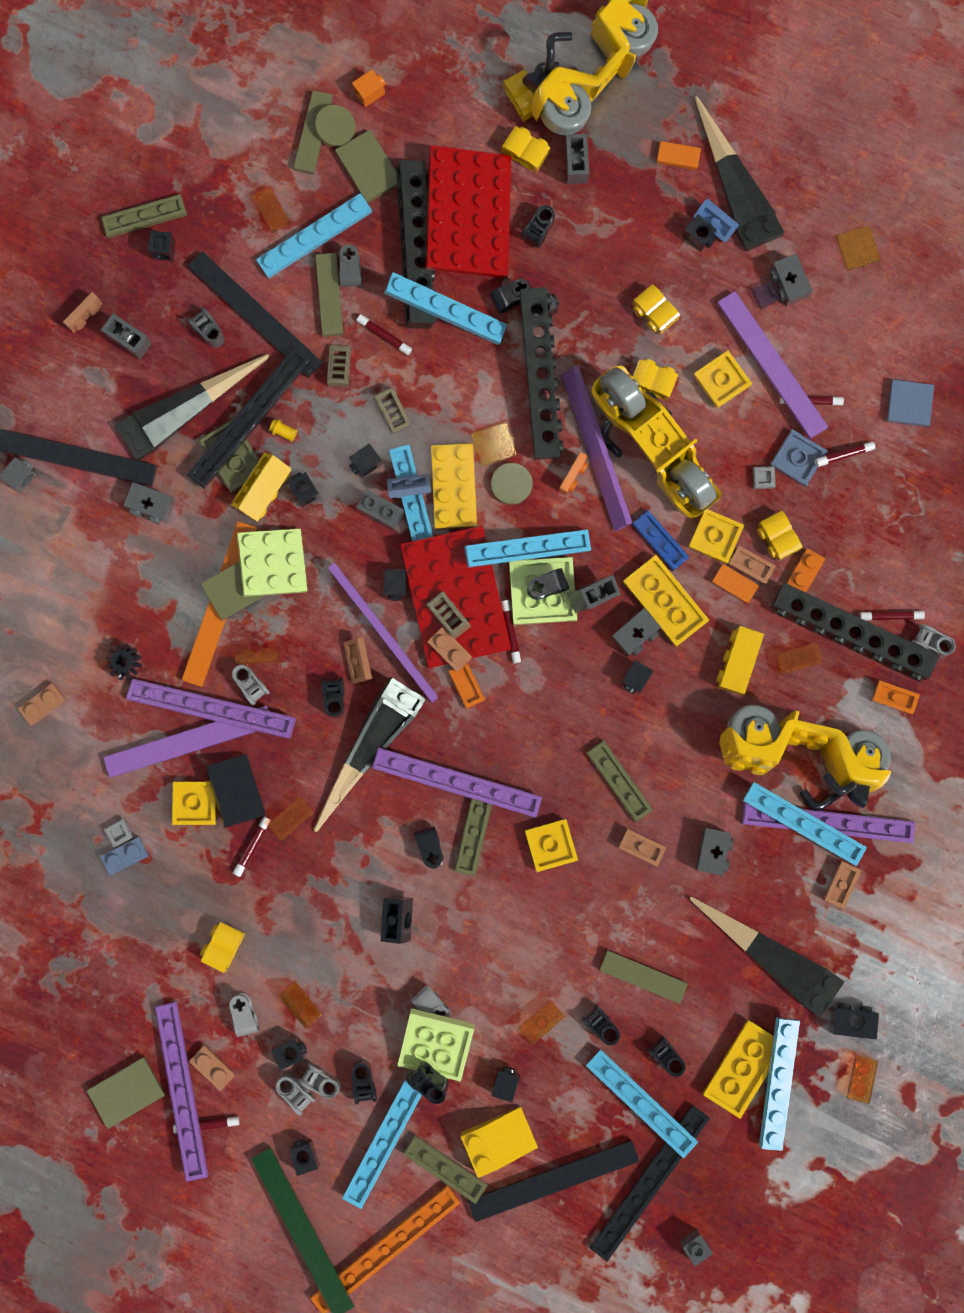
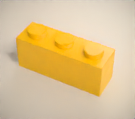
[231,452,291,522]
[716,626,764,696]

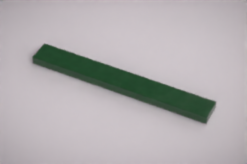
[251,1147,355,1313]

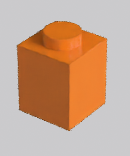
[352,69,386,107]

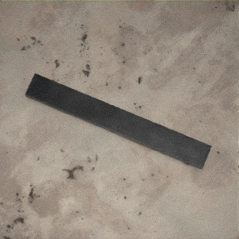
[188,251,323,379]
[187,347,311,489]
[0,429,158,487]
[589,1104,710,1262]
[468,1139,640,1222]

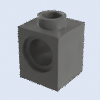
[0,457,37,493]
[679,1229,713,1266]

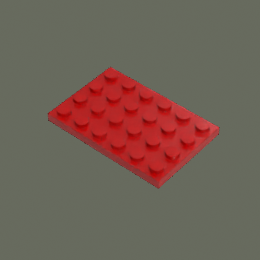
[426,145,511,278]
[400,526,511,668]

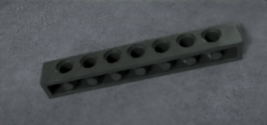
[396,160,437,329]
[520,287,564,460]
[771,583,940,682]

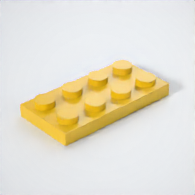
[431,444,477,530]
[623,555,709,647]
[702,1019,774,1119]

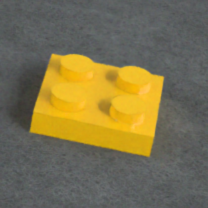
[693,350,752,409]
[688,509,744,564]
[172,782,217,825]
[525,819,578,872]

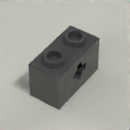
[565,134,589,184]
[769,253,813,306]
[101,313,152,360]
[124,482,176,524]
[356,489,404,532]
[567,575,621,613]
[611,608,661,657]
[695,828,734,876]

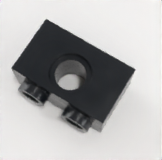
[380,896,413,944]
[829,1003,879,1040]

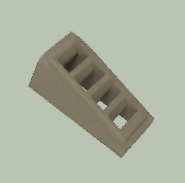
[327,345,351,388]
[373,387,411,434]
[426,591,471,639]

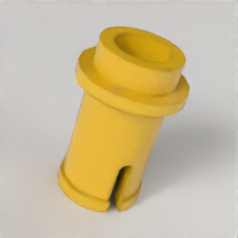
[269,419,298,442]

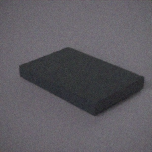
[205,754,266,828]

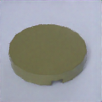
[314,104,356,147]
[491,463,533,505]

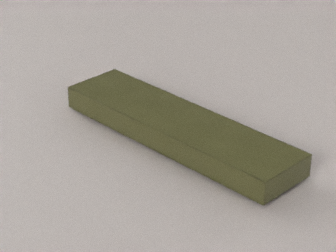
[294,91,333,175]
[101,194,187,238]
[316,253,344,337]
[586,740,653,822]
[454,798,492,876]
[599,950,688,1004]
[403,1135,488,1204]

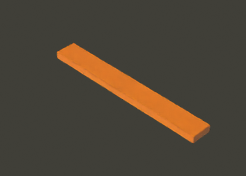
[182,521,258,687]
[310,1185,461,1313]

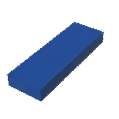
[632,510,689,571]

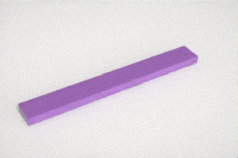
[717,291,828,440]
[561,366,632,531]
[328,563,438,703]
[126,679,296,739]
[103,706,269,778]
[372,748,542,818]
[742,803,915,843]
[155,1002,209,1182]

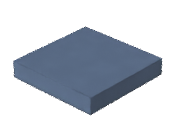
[887,380,934,427]
[769,429,828,487]

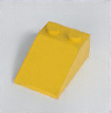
[461,1106,538,1178]

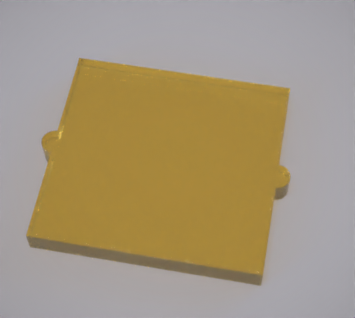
[836,226,881,270]
[472,422,517,466]

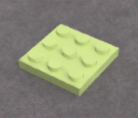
[237,529,307,597]
[509,557,577,625]
[398,1008,475,1082]

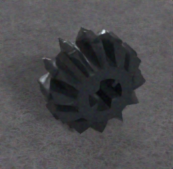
[105,644,142,680]

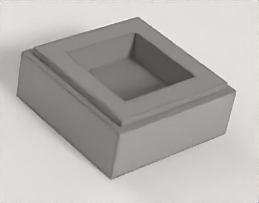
[752,467,776,489]
[104,819,134,848]

